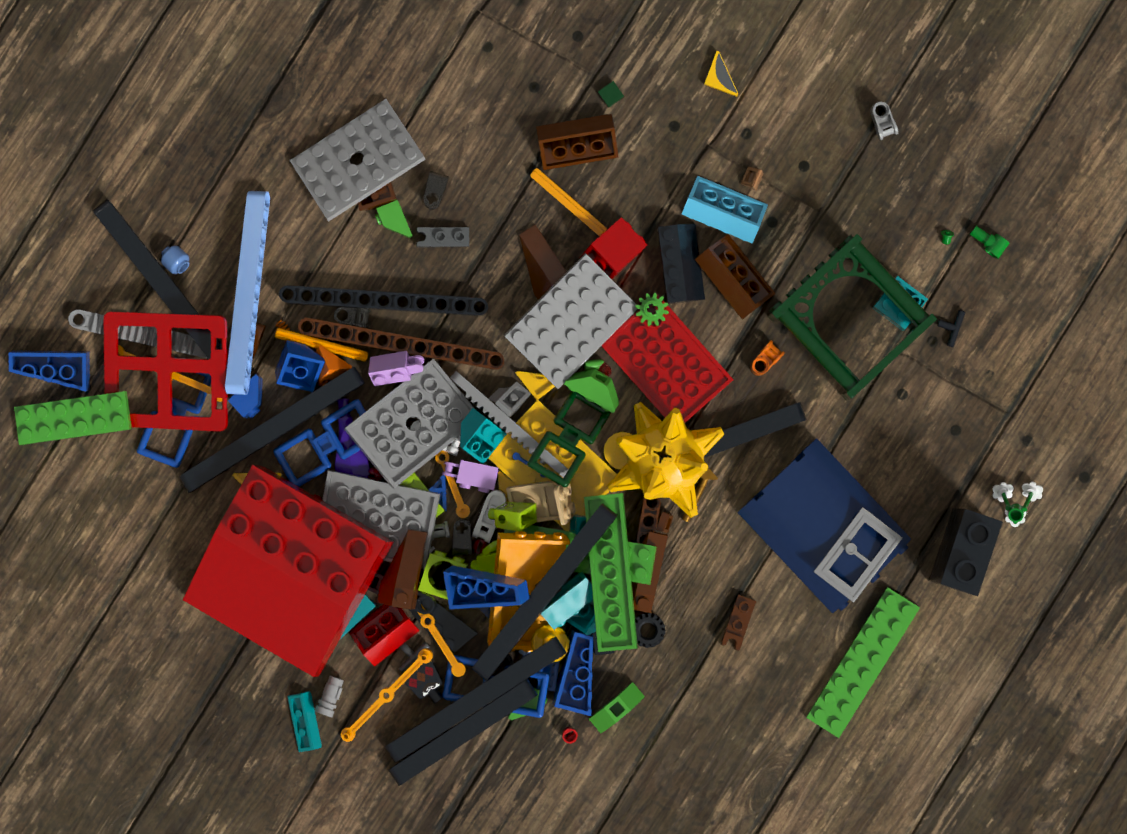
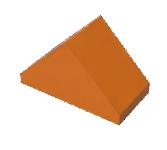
[315,345,352,381]

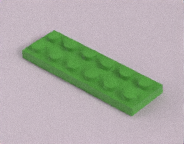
[14,391,132,445]

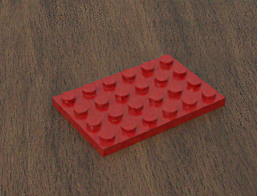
[601,294,734,423]

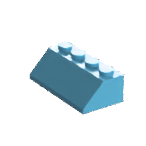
[682,176,768,243]

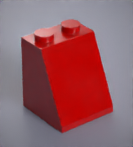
[580,217,647,279]

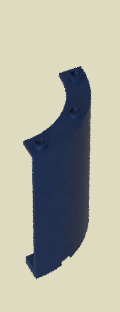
[737,438,911,613]

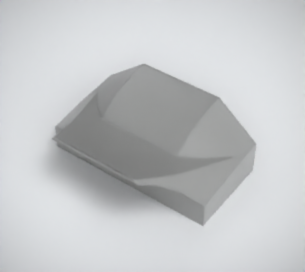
[489,381,531,417]

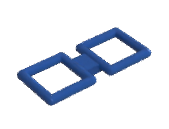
[137,357,211,468]
[273,399,366,487]
[443,655,549,718]

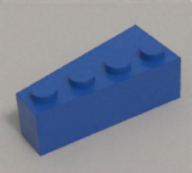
[9,351,90,392]
[443,566,530,609]

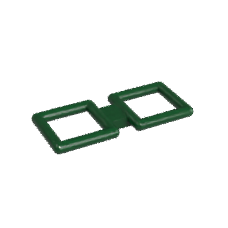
[527,391,611,488]

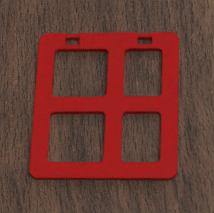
[103,311,228,431]

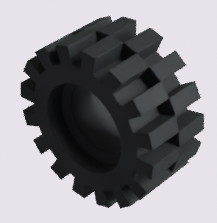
[635,613,665,648]

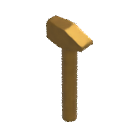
[682,468,718,523]

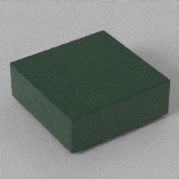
[598,81,624,108]

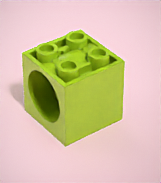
[418,550,468,600]

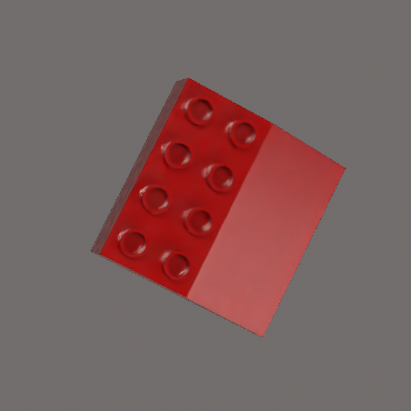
[183,465,394,677]

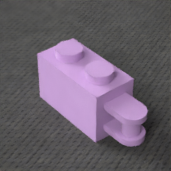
[368,351,424,386]
[442,460,499,493]

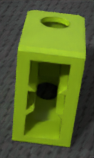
[488,502,537,531]

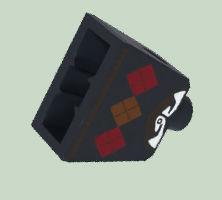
[404,660,444,704]

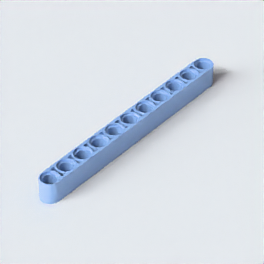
[225,191,270,395]

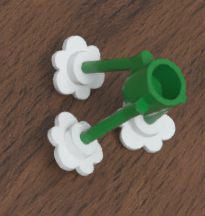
[992,482,1043,527]

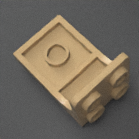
[506,480,576,525]

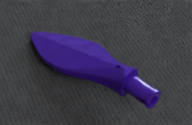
[335,399,370,478]

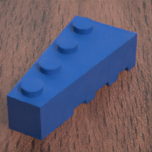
[552,630,593,716]

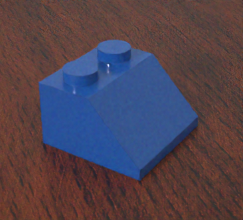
[275,340,325,392]
[228,374,263,418]

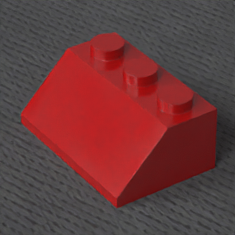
[349,604,420,667]

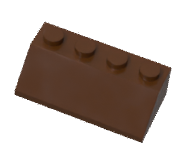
[536,114,619,170]
[695,234,776,320]

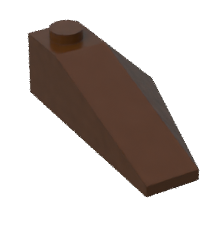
[519,225,566,300]
[377,529,428,610]
[632,531,668,613]

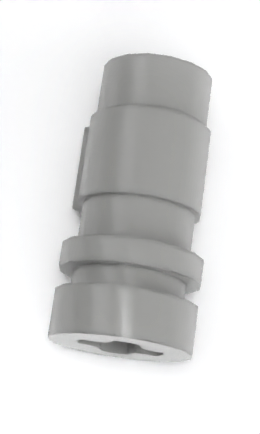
[315,676,344,717]

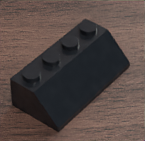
[657,224,705,304]

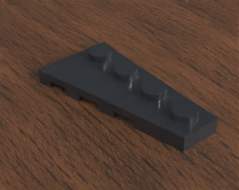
[409,591,478,653]

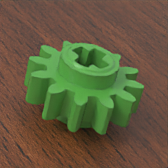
[635,293,669,327]

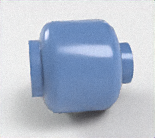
[161,246,189,274]

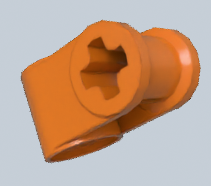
[750,340,785,376]

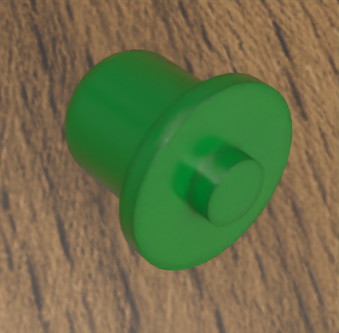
[941,230,954,245]

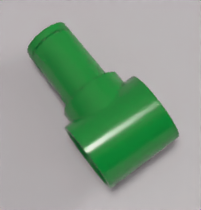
[970,226,1010,259]

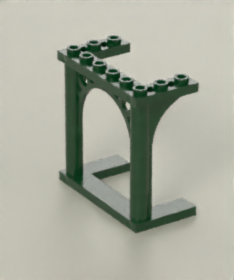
[768,234,937,401]

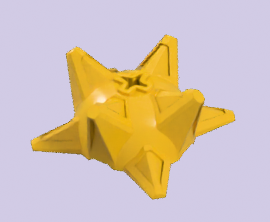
[607,402,724,518]

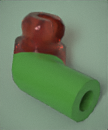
[584,359,612,376]

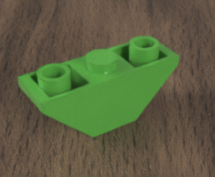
[564,369,619,413]
[589,682,645,733]

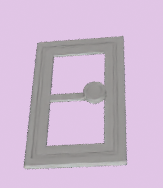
[814,507,902,603]

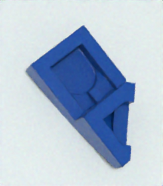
[429,475,447,512]

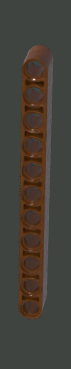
[298,318,505,370]

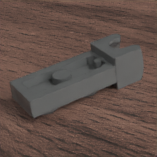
[416,227,469,248]

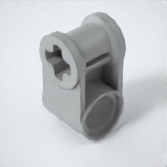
[870,102,898,140]

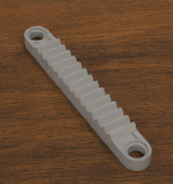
[68,310,208,359]
[450,371,569,478]

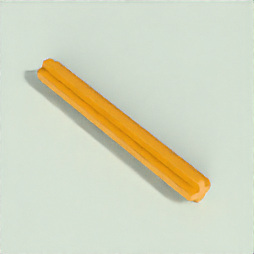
[530,168,607,236]
[275,328,368,362]

